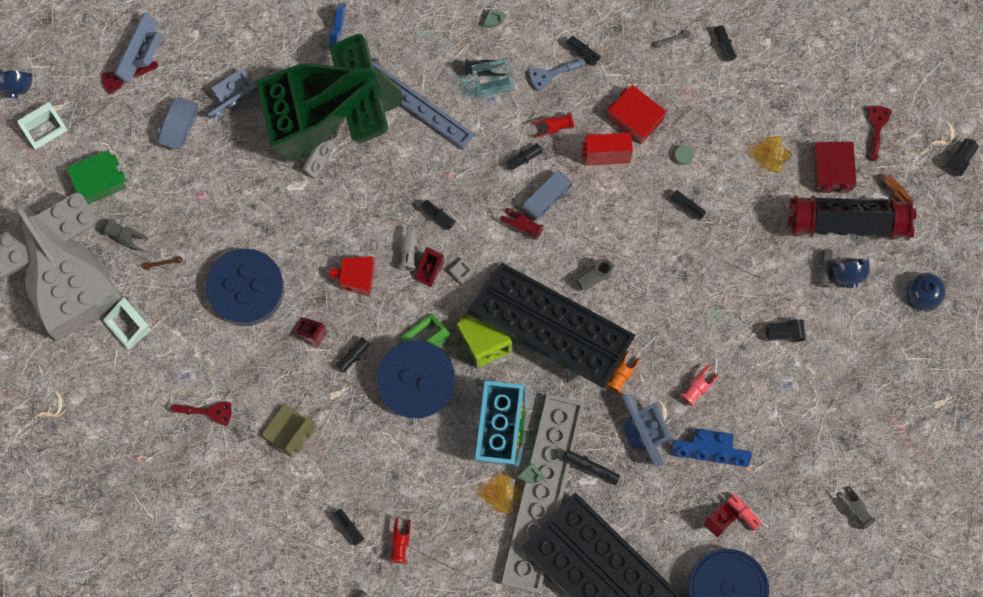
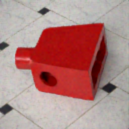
[329,256,375,297]

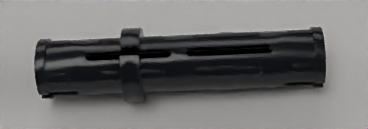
[562,449,620,485]

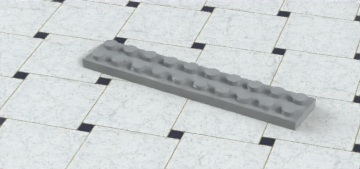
[501,394,585,594]

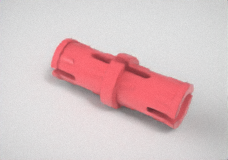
[726,493,762,531]

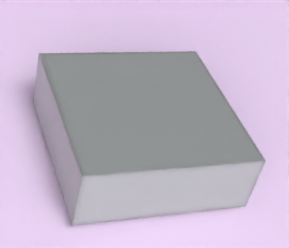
[449,257,476,285]

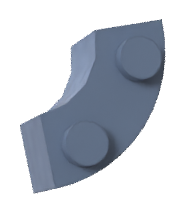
[158,97,199,150]

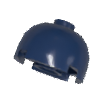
[0,70,33,99]
[831,259,870,288]
[906,273,946,312]

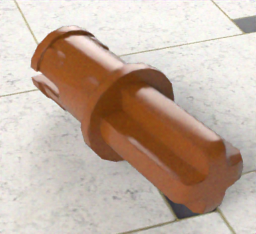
[882,174,914,203]

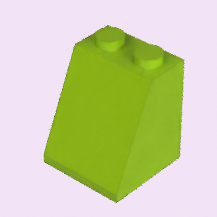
[457,316,512,369]

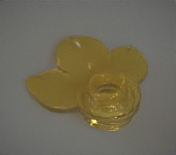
[754,136,792,172]
[483,474,523,514]

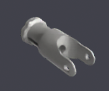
[398,226,419,271]

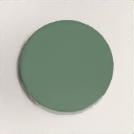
[675,145,694,165]

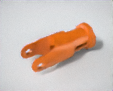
[605,350,640,394]

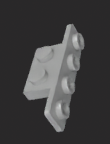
[303,117,346,178]

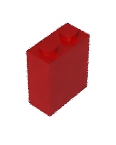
[607,84,667,145]
[581,132,633,166]

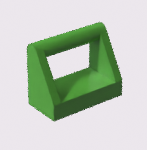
[401,313,450,346]

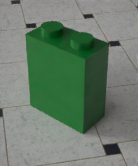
[67,150,127,204]

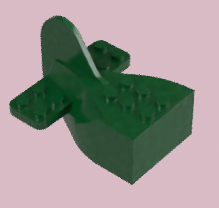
[256,34,403,163]

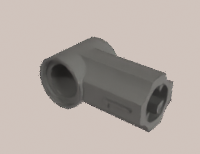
[575,259,612,292]

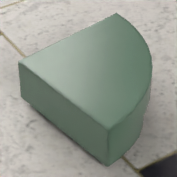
[483,8,507,28]
[517,463,545,483]

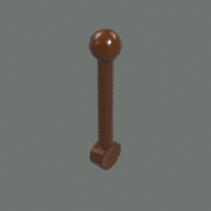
[143,256,183,270]

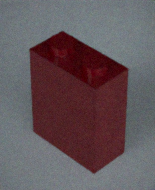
[813,141,857,193]

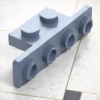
[114,13,162,83]
[205,68,270,118]
[623,394,673,466]

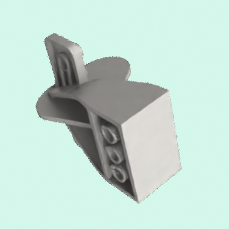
[0,193,122,341]

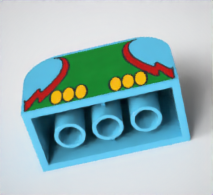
[475,381,528,466]

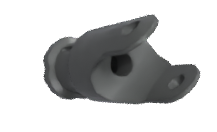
[104,219,148,251]
[836,486,876,530]

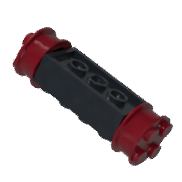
[788,195,917,241]

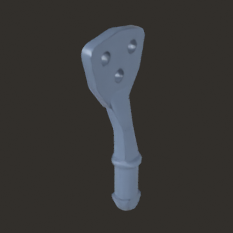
[529,59,585,91]

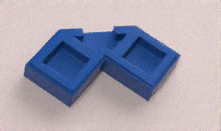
[329,3,346,50]

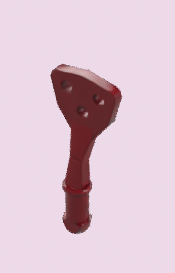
[102,61,159,94]
[868,106,892,161]
[170,402,232,426]

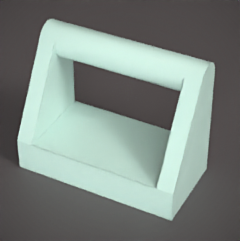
[17,102,68,150]
[103,298,152,349]

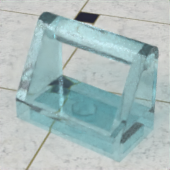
[471,58,515,98]

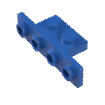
[671,428,752,467]

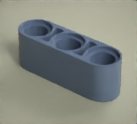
[522,170,573,221]

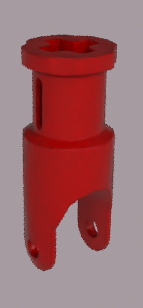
[530,112,574,137]
[389,517,411,564]

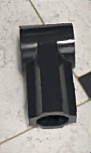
[945,138,979,177]
[766,319,806,342]

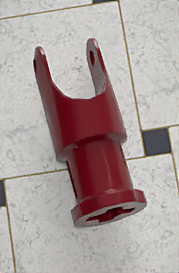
[500,208,544,240]

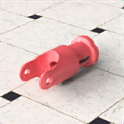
[680,364,719,407]

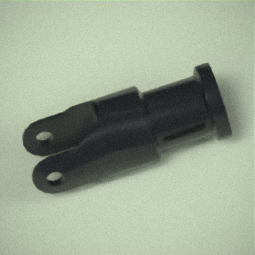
[465,59,507,76]

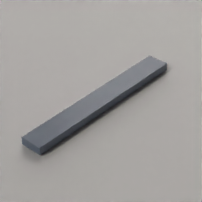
[372,61,474,150]

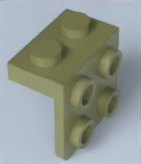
[263,405,316,457]

